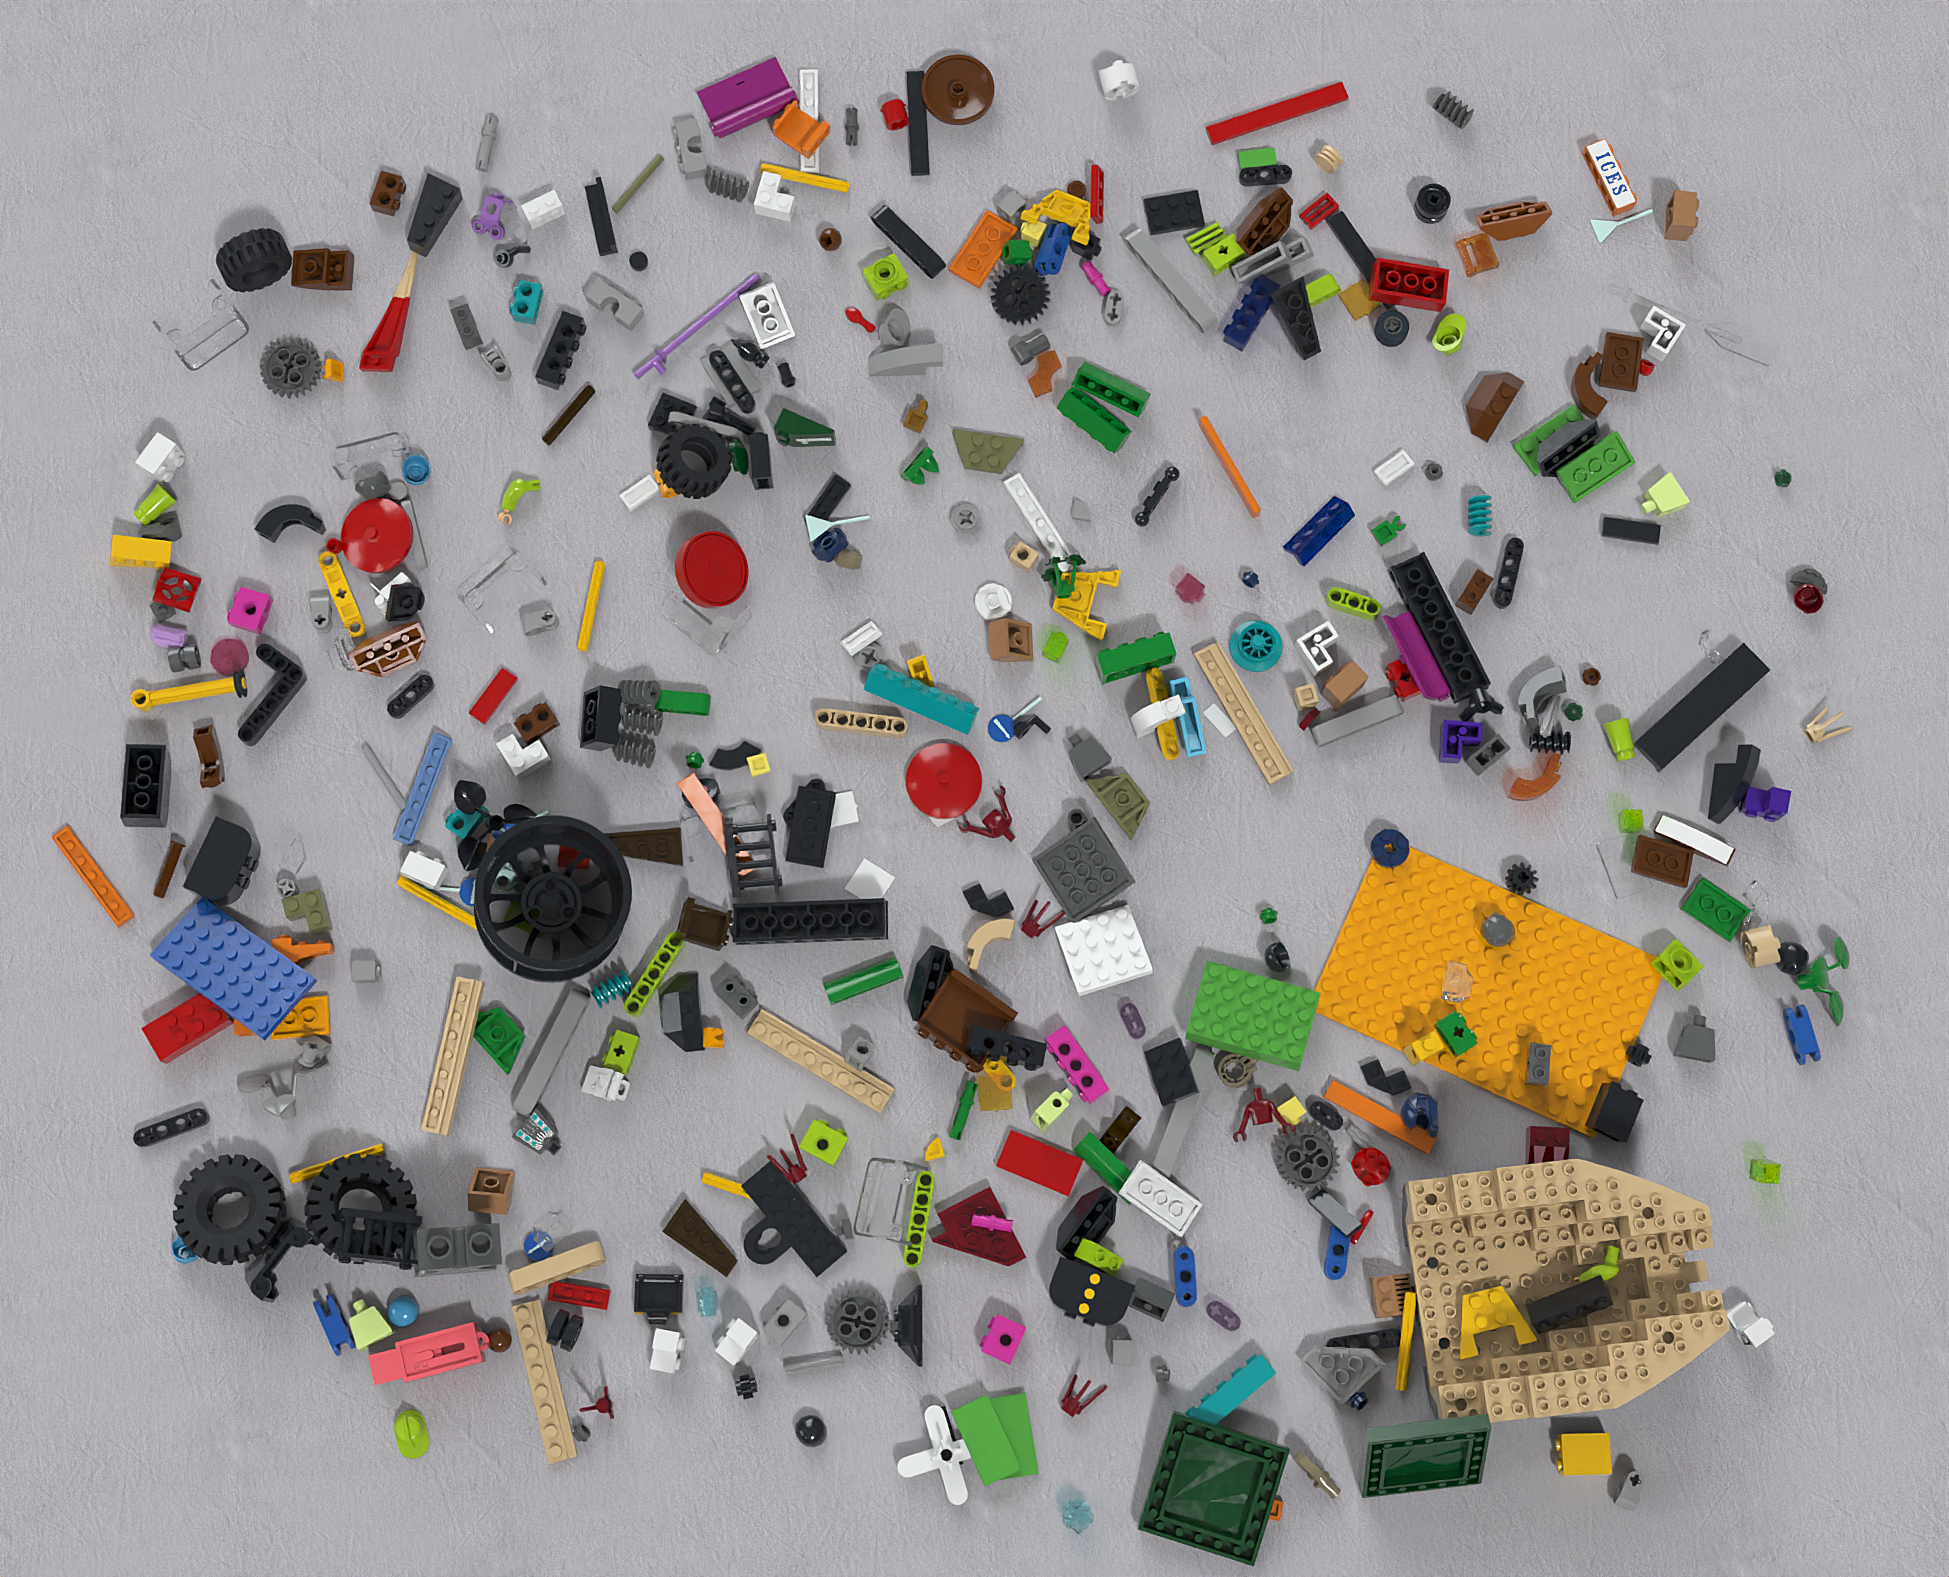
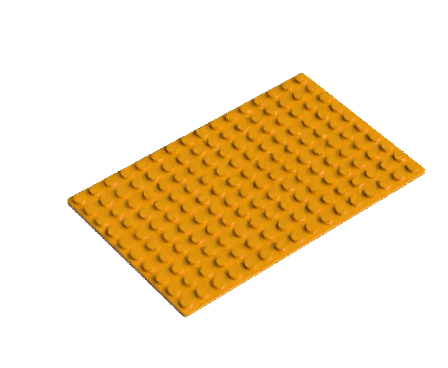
[1314,844,1662,1138]

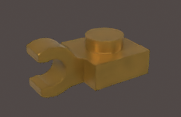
[903,399,929,434]

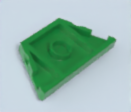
[473,1007,526,1075]

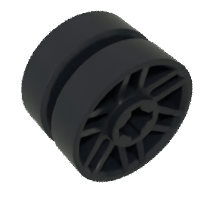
[1414,183,1451,224]
[546,1309,584,1352]

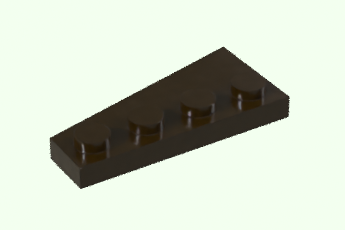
[604,828,683,867]
[662,1199,738,1277]

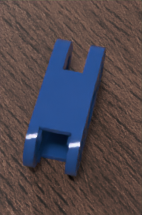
[1035,223,1071,276]
[1783,1004,1821,1065]
[1324,1225,1351,1280]
[1173,1246,1197,1307]
[313,1293,356,1356]

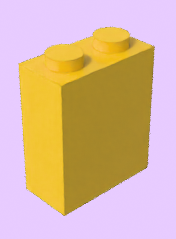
[1555,1433,1612,1475]

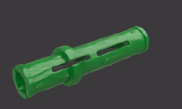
[949,1081,979,1141]

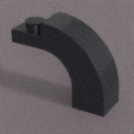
[254,504,326,543]

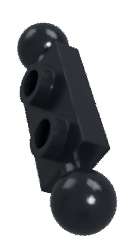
[1135,467,1180,527]

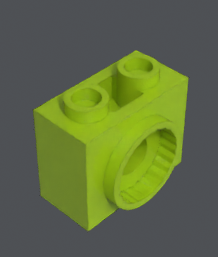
[862,253,909,301]
[1650,939,1704,992]
[799,1119,849,1167]

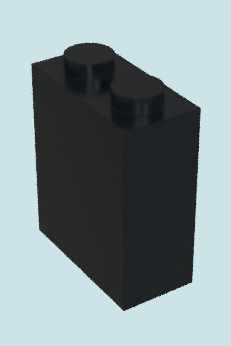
[749,432,774,490]
[1585,1081,1644,1143]

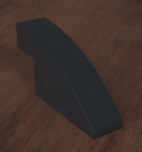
[1708,744,1761,824]

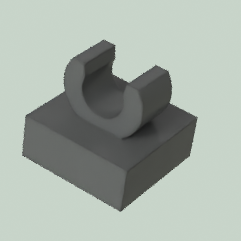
[149,602,176,623]
[833,1218,854,1240]

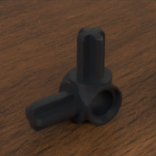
[1459,688,1504,722]

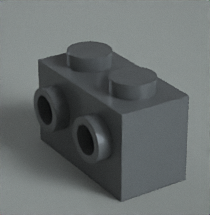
[713,974,759,1020]
[1128,1277,1175,1322]

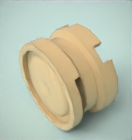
[1314,145,1343,174]

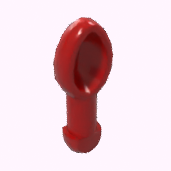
[845,308,875,333]
[1350,1210,1374,1245]

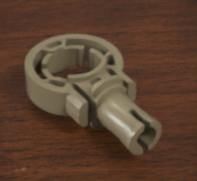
[1218,1054,1260,1088]
[1292,1451,1341,1499]

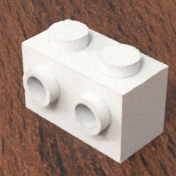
[521,190,565,230]
[400,851,448,891]

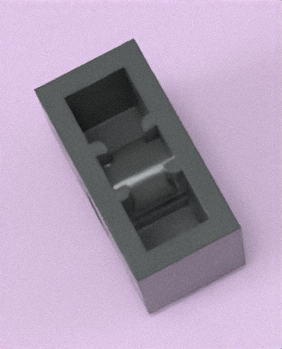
[450,303,483,350]
[1466,734,1511,776]
[1524,1043,1551,1087]

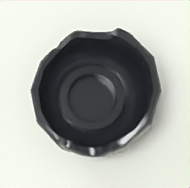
[1264,942,1290,973]
[795,1415,827,1448]

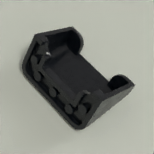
[245,1218,317,1303]

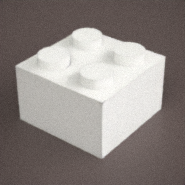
[135,432,185,486]

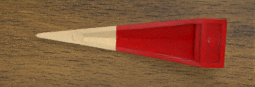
[359,251,419,372]

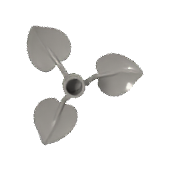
[237,1061,329,1120]

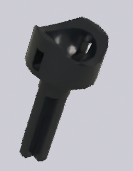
[703,396,756,436]

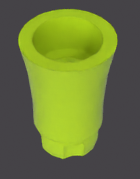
[133,483,177,525]
[1603,718,1635,762]

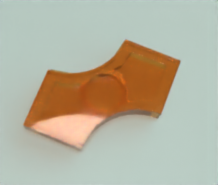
[1028,350,1062,398]

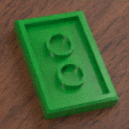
[1680,877,1751,942]

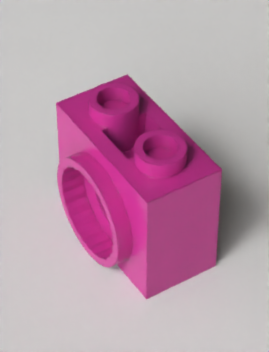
[227,587,273,635]
[979,1314,1027,1365]

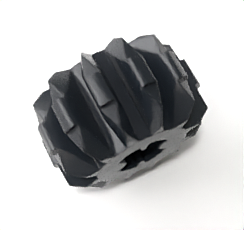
[1505,862,1539,896]

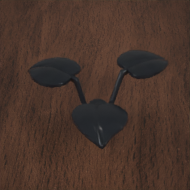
[454,780,537,871]

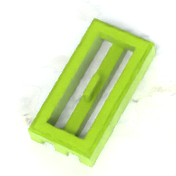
[1186,222,1226,256]

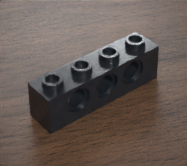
[535,311,587,390]
[964,1025,1047,1071]

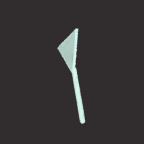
[1590,209,1653,244]
[805,515,870,542]

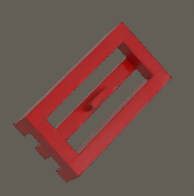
[1299,193,1339,230]

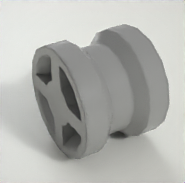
[276,879,299,899]

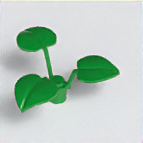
[1798,936,1850,1026]

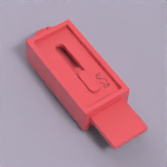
[368,1322,489,1385]

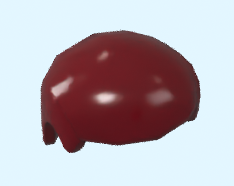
[1793,583,1824,614]

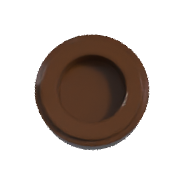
[1067,181,1086,199]

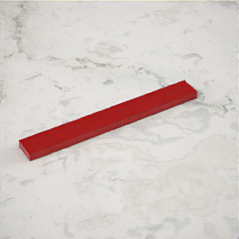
[1206,82,1349,145]

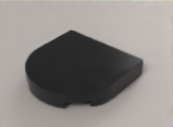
[385,583,425,622]

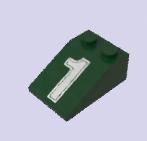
[774,408,836,447]

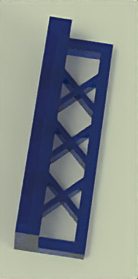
[1283,496,1355,566]

